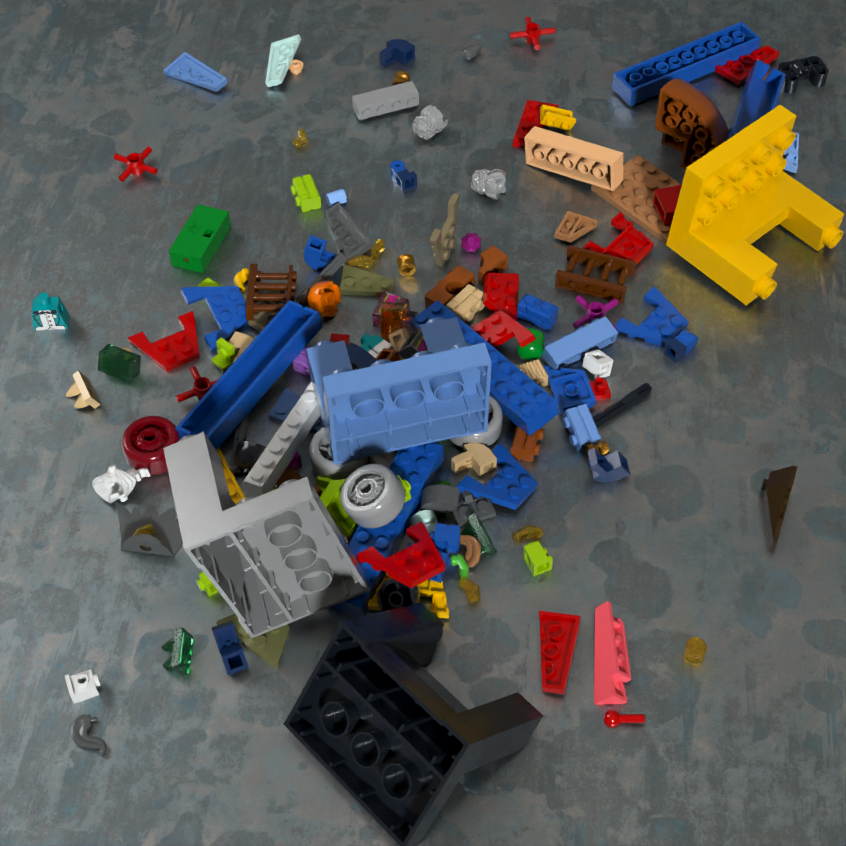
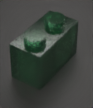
[98,344,141,383]

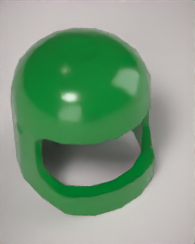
[517,328,545,362]

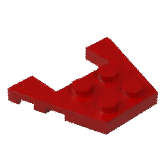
[582,212,654,265]
[471,310,536,348]
[128,311,200,372]
[357,522,445,588]

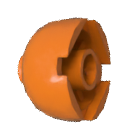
[307,281,341,317]

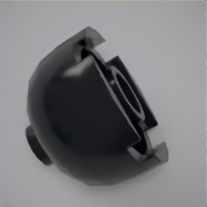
[235,441,266,475]
[377,579,420,611]

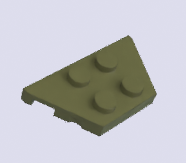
[216,614,290,670]

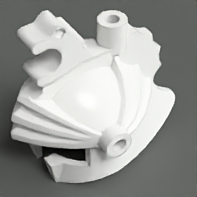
[92,465,151,503]

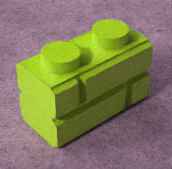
[290,174,321,212]

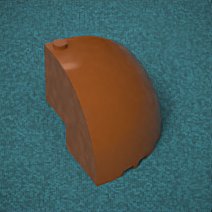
[655,78,729,169]

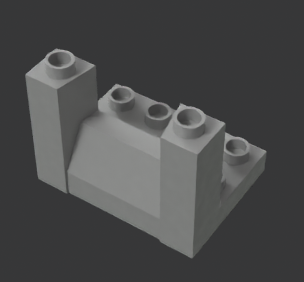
[163,432,369,638]

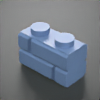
[562,404,601,450]

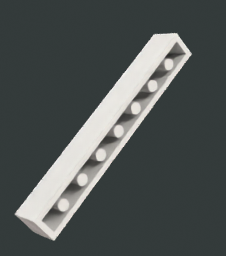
[244,381,321,497]

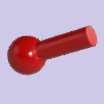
[603,710,646,728]

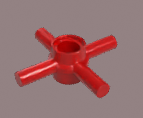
[509,17,556,50]
[113,146,158,182]
[175,366,219,403]

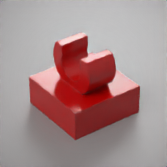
[589,377,611,401]

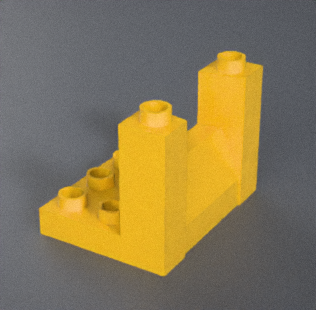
[666,105,844,306]

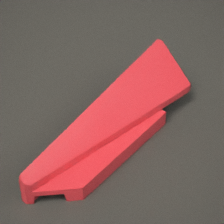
[594,601,632,705]

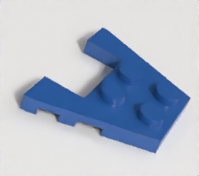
[180,286,248,352]
[614,286,689,347]
[457,444,538,510]

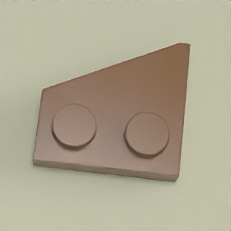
[554,211,598,243]

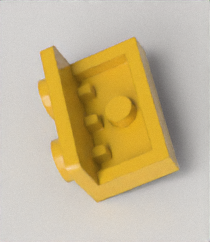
[540,104,576,130]

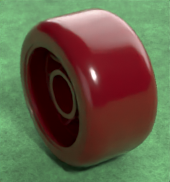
[121,416,181,476]

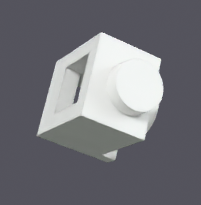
[582,349,614,379]
[65,669,101,704]

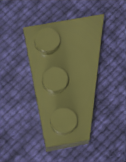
[340,264,395,297]

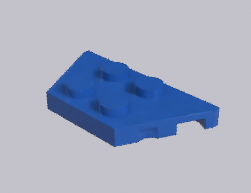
[543,366,596,419]

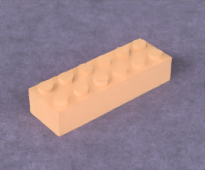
[524,126,623,191]

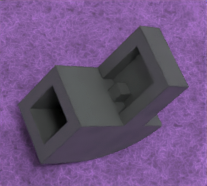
[420,485,459,515]

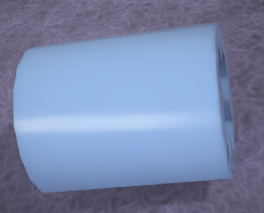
[325,189,347,207]

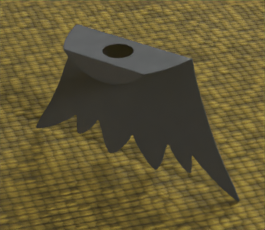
[114,501,183,557]

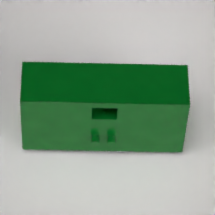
[169,204,231,273]

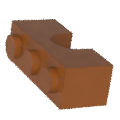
[424,265,475,308]

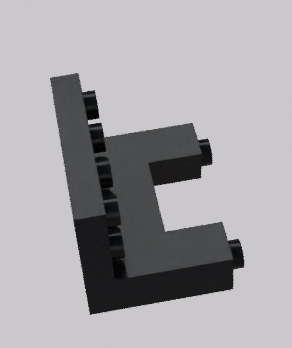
[284,603,544,846]

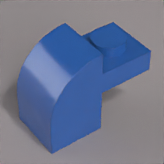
[303,235,337,271]

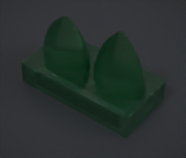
[461,513,497,555]
[161,627,194,676]

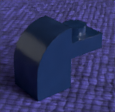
[380,39,415,67]
[587,448,630,482]
[211,620,248,675]

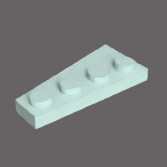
[265,34,301,87]

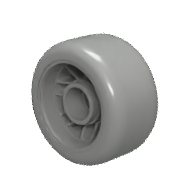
[450,395,503,449]
[309,427,369,480]
[340,464,405,529]

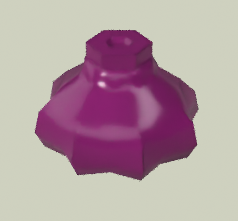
[461,232,481,253]

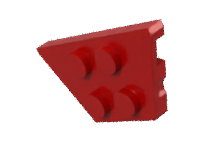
[483,273,519,321]

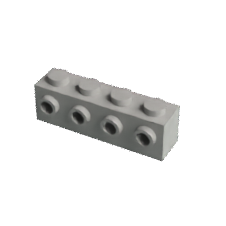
[352,81,419,120]

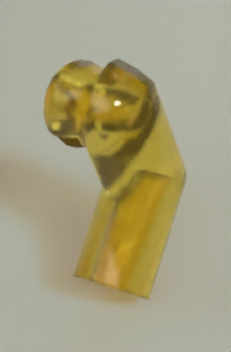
[292,129,308,148]
[369,239,385,262]
[346,255,373,268]
[131,523,154,546]
[512,525,543,542]
[458,577,481,604]

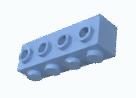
[542,316,618,370]

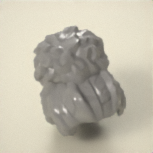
[412,105,448,140]
[471,169,506,200]

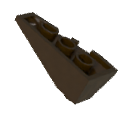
[761,466,798,553]

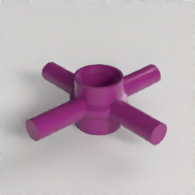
[573,295,619,329]

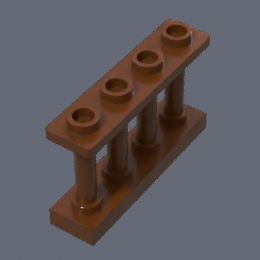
[555,246,636,304]
[246,264,297,321]

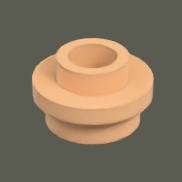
[288,59,304,74]

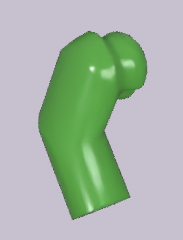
[450,553,469,580]

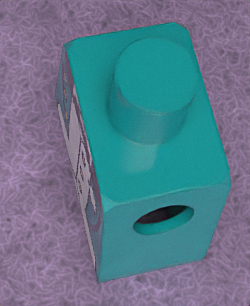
[32,292,70,331]

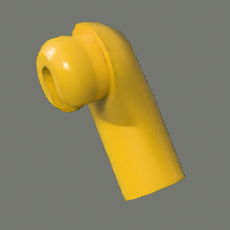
[234,268,250,293]

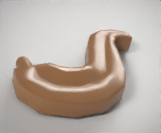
[460,529,481,567]

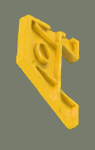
[368,572,449,619]

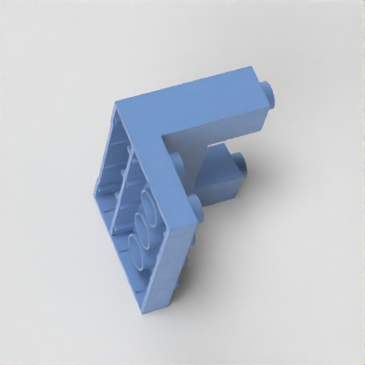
[306,317,492,465]

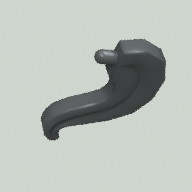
[71,714,107,756]

